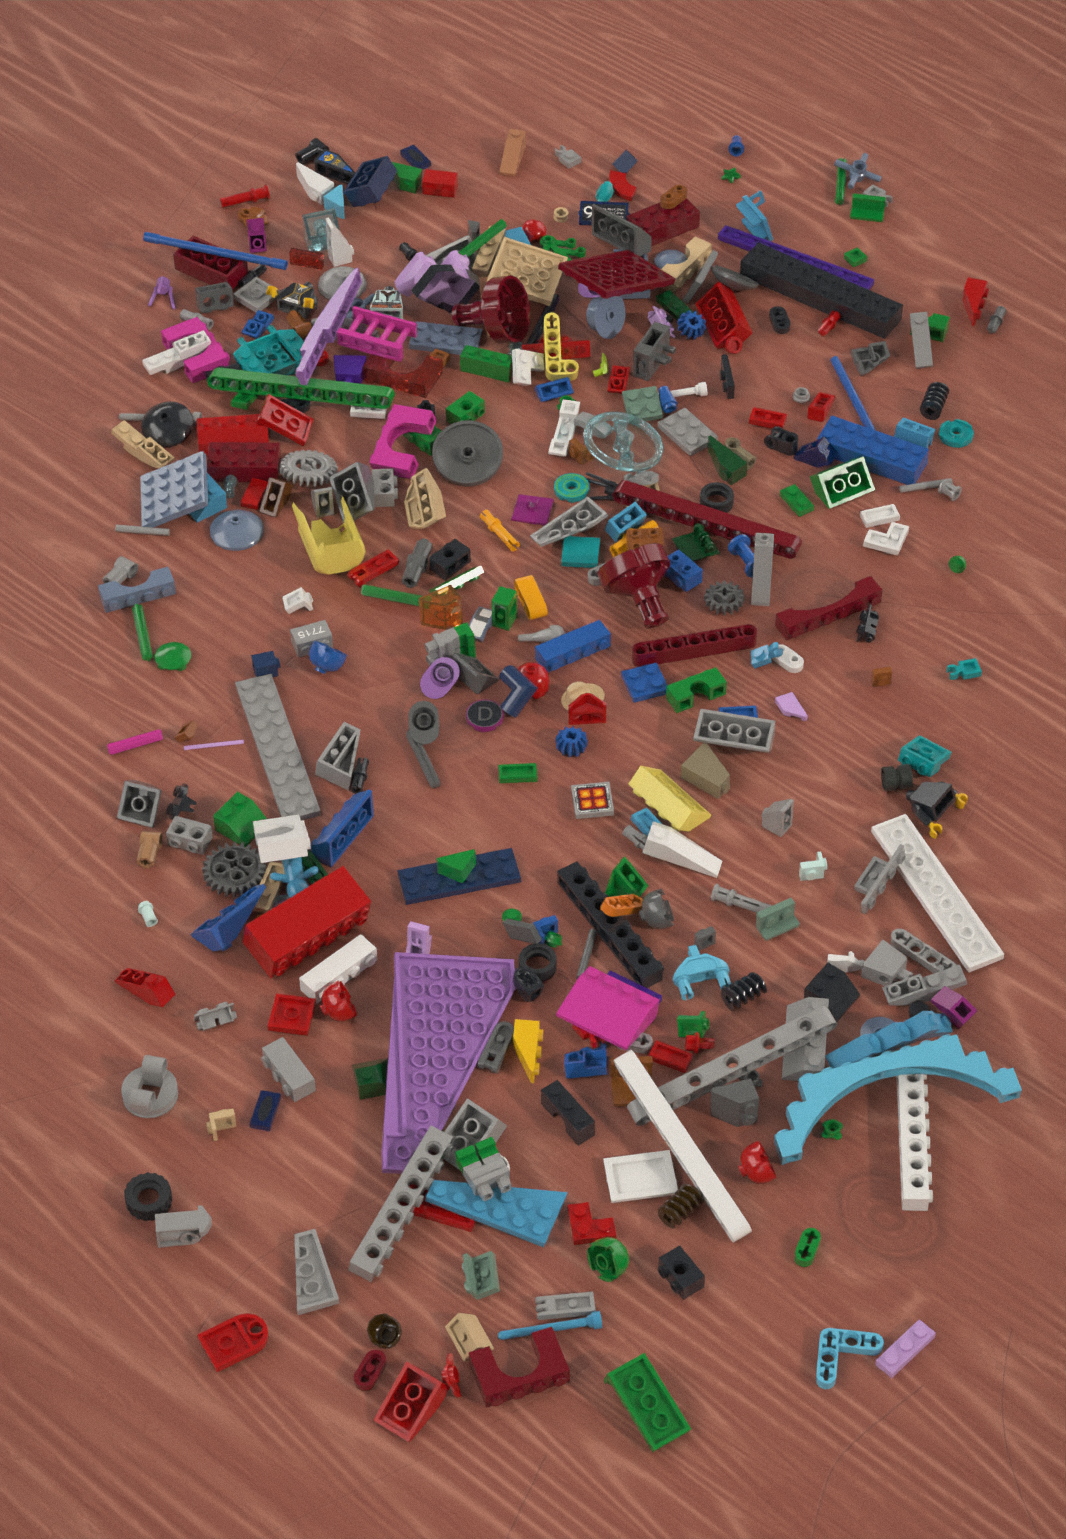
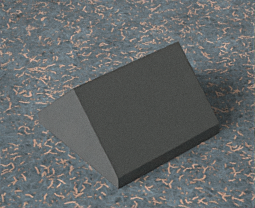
[453,653,499,694]

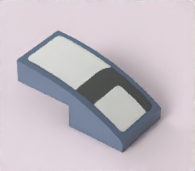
[469,606,492,643]

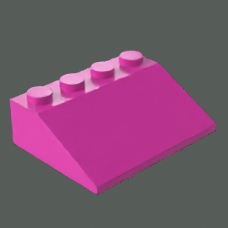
[556,966,659,1050]

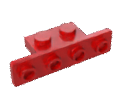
[521,335,591,360]

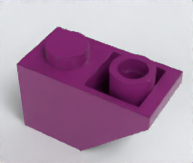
[247,218,267,253]
[930,986,978,1029]

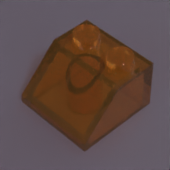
[419,584,463,630]

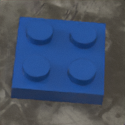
[621,663,667,703]

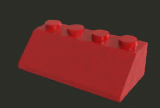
[695,281,753,349]
[197,414,269,457]

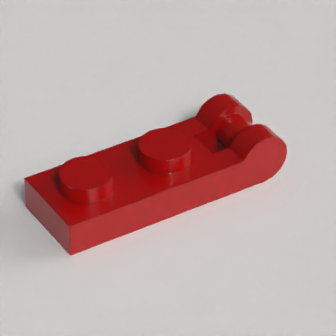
[347,549,399,588]

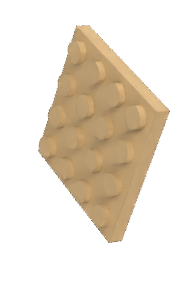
[486,237,568,306]

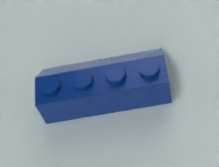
[310,790,374,868]

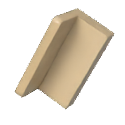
[445,1313,494,1362]

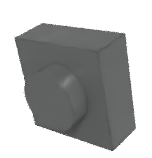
[694,926,716,951]

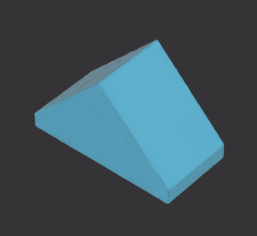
[324,185,345,219]

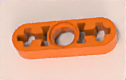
[600,894,643,917]

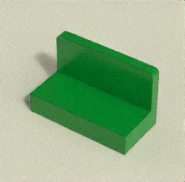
[850,193,886,222]

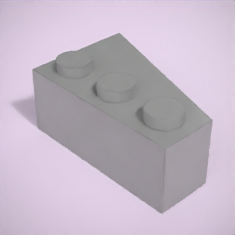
[315,722,361,791]

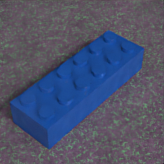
[816,416,929,485]

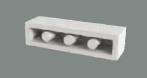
[299,934,377,1004]

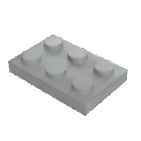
[658,408,718,456]

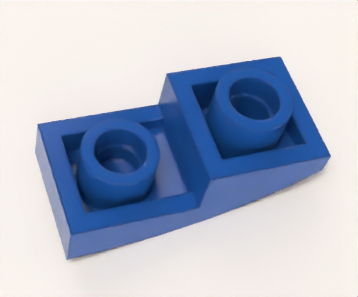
[242,310,274,339]

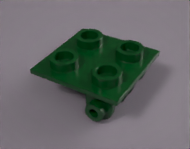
[672,523,720,562]

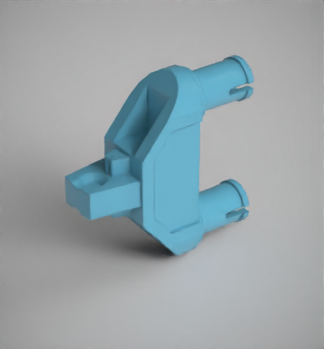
[672,945,731,1001]

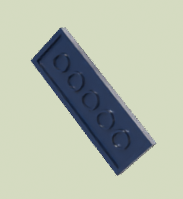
[397,848,521,905]

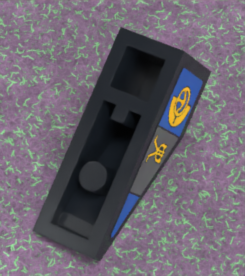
[314,149,356,185]

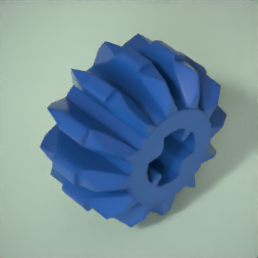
[677,310,706,340]
[555,726,588,757]

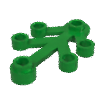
[540,235,586,261]

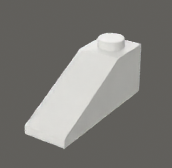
[296,162,334,205]
[325,218,354,267]

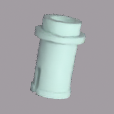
[138,901,158,927]

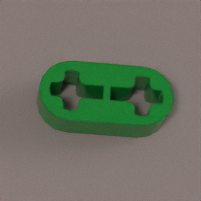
[794,1228,821,1267]

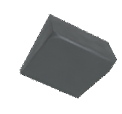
[468,220,480,241]

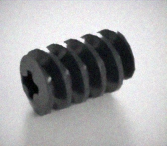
[920,382,950,420]
[721,972,767,1010]

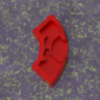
[609,170,637,201]

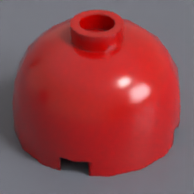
[518,662,550,699]
[320,980,358,1022]
[738,1140,777,1184]

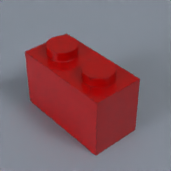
[422,169,458,198]

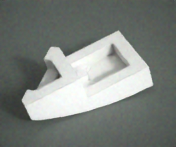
[827,951,865,972]

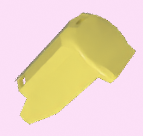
[292,496,366,575]

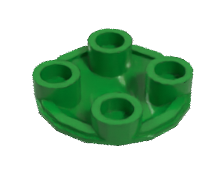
[155,642,191,671]

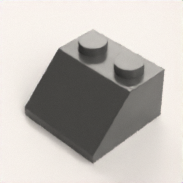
[710,1078,759,1127]

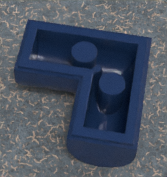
[499,665,538,718]

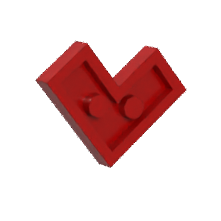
[568,1202,616,1245]

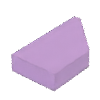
[775,692,808,721]

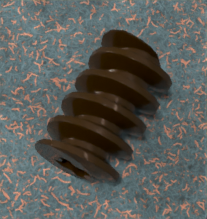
[658,1184,704,1229]

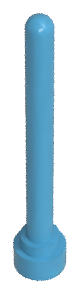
[497,1311,603,1340]

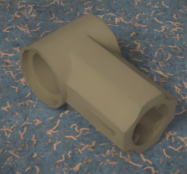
[725,437,757,470]

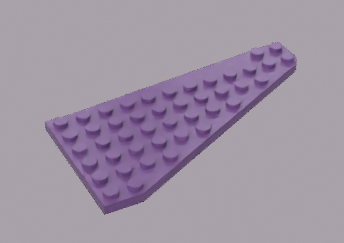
[381,952,516,1174]

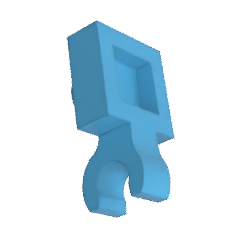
[751,642,783,669]

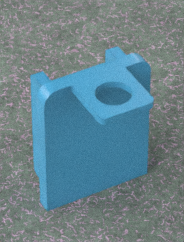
[736,191,774,241]

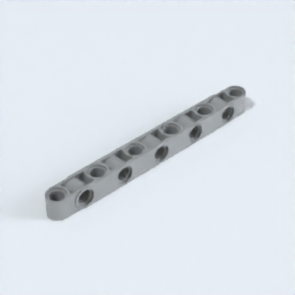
[627,1006,837,1126]

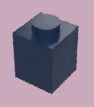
[251,651,281,677]

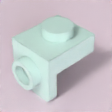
[799,851,827,881]

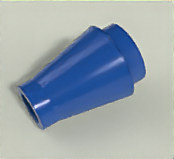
[728,135,744,157]
[658,386,677,413]

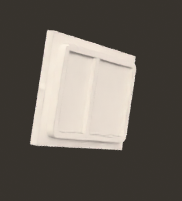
[603,1150,678,1203]

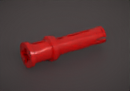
[220,184,270,208]

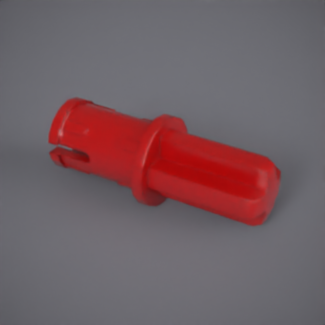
[818,310,841,336]

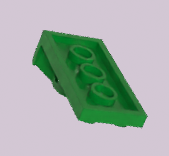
[604,1353,691,1453]

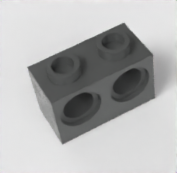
[195,282,234,313]

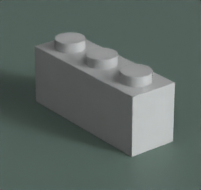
[261,1037,316,1102]

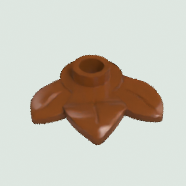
[237,207,269,227]

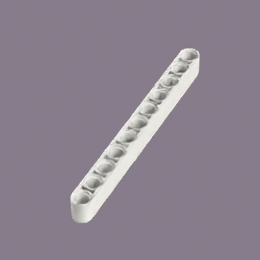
[613,1050,752,1243]

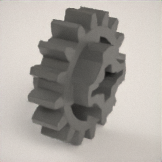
[704,580,744,615]

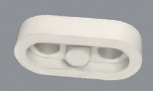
[772,644,804,673]

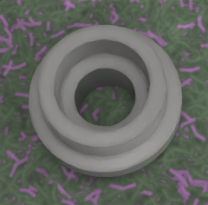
[793,387,810,403]

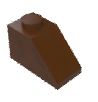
[259,477,293,517]

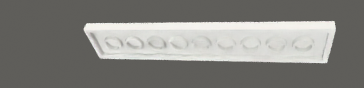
[871,814,1004,973]

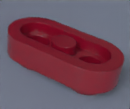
[354,1350,387,1391]

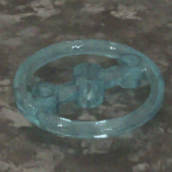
[583,412,664,472]

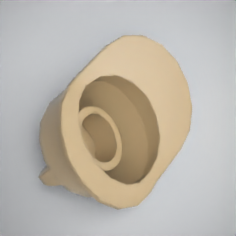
[561,682,605,710]

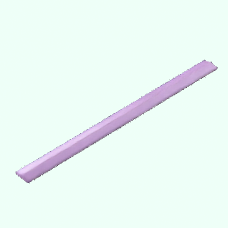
[184,740,244,750]

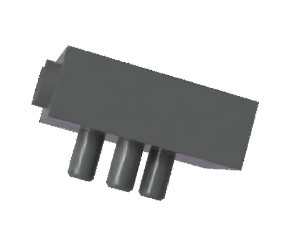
[633,321,676,381]

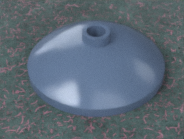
[210,509,264,551]

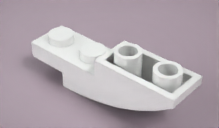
[142,330,211,375]

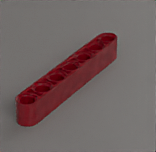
[632,624,757,667]

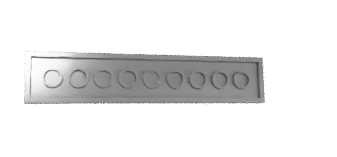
[235,674,321,820]

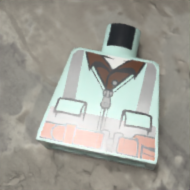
[370,286,403,319]

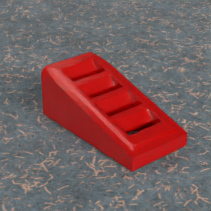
[807,392,835,422]

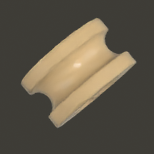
[553,207,568,222]

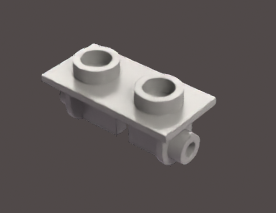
[194,1002,237,1031]

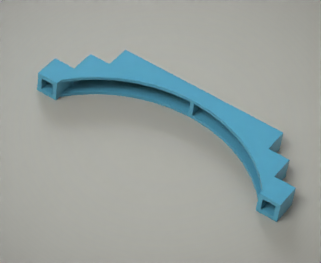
[774,1034,1022,1165]

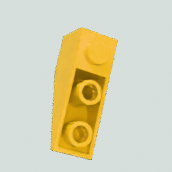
[513,1019,543,1083]

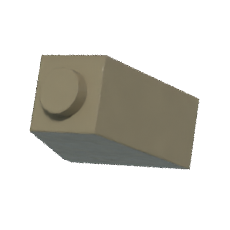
[681,742,731,799]

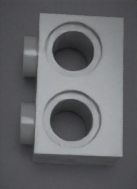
[372,468,398,507]
[166,816,213,855]

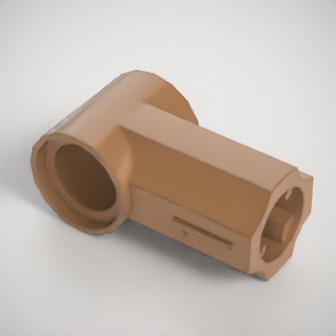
[137,831,163,869]

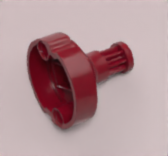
[452,275,530,344]
[597,543,671,629]

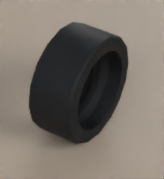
[700,482,734,513]
[519,943,557,982]

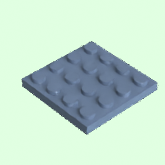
[140,451,208,527]

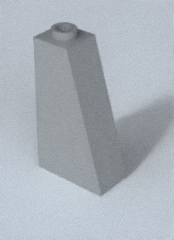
[751,533,774,606]

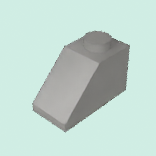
[311,487,334,518]
[761,799,794,837]

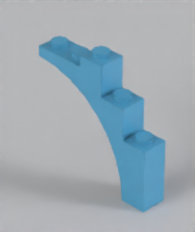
[825,1011,953,1069]

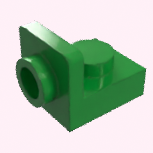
[677,1011,709,1038]

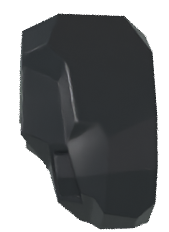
[513,967,544,1002]

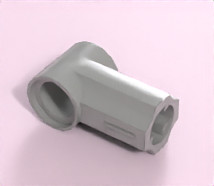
[102,556,138,584]

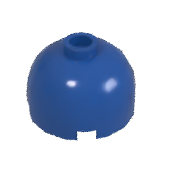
[309,640,347,674]

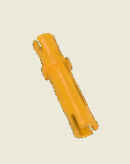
[480,510,520,552]

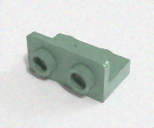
[756,898,800,941]

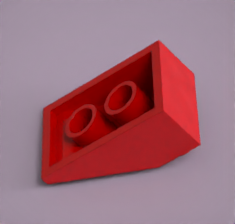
[373,1361,450,1442]

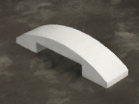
[548,399,580,457]

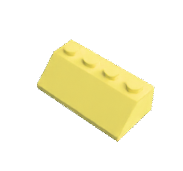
[629,766,711,832]

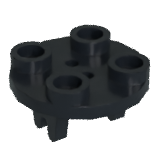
[166,783,197,820]

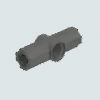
[402,538,432,588]

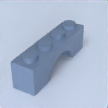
[98,567,176,613]

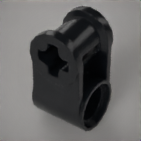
[764,426,798,456]

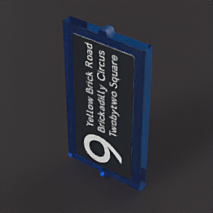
[578,201,630,225]

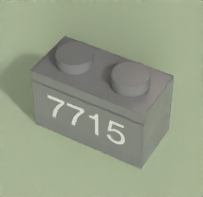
[290,620,333,657]

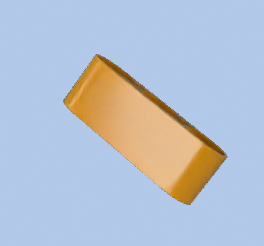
[514,575,548,620]

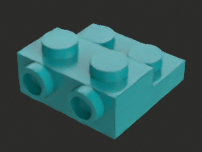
[898,735,952,777]

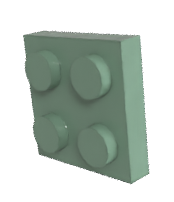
[622,386,663,424]

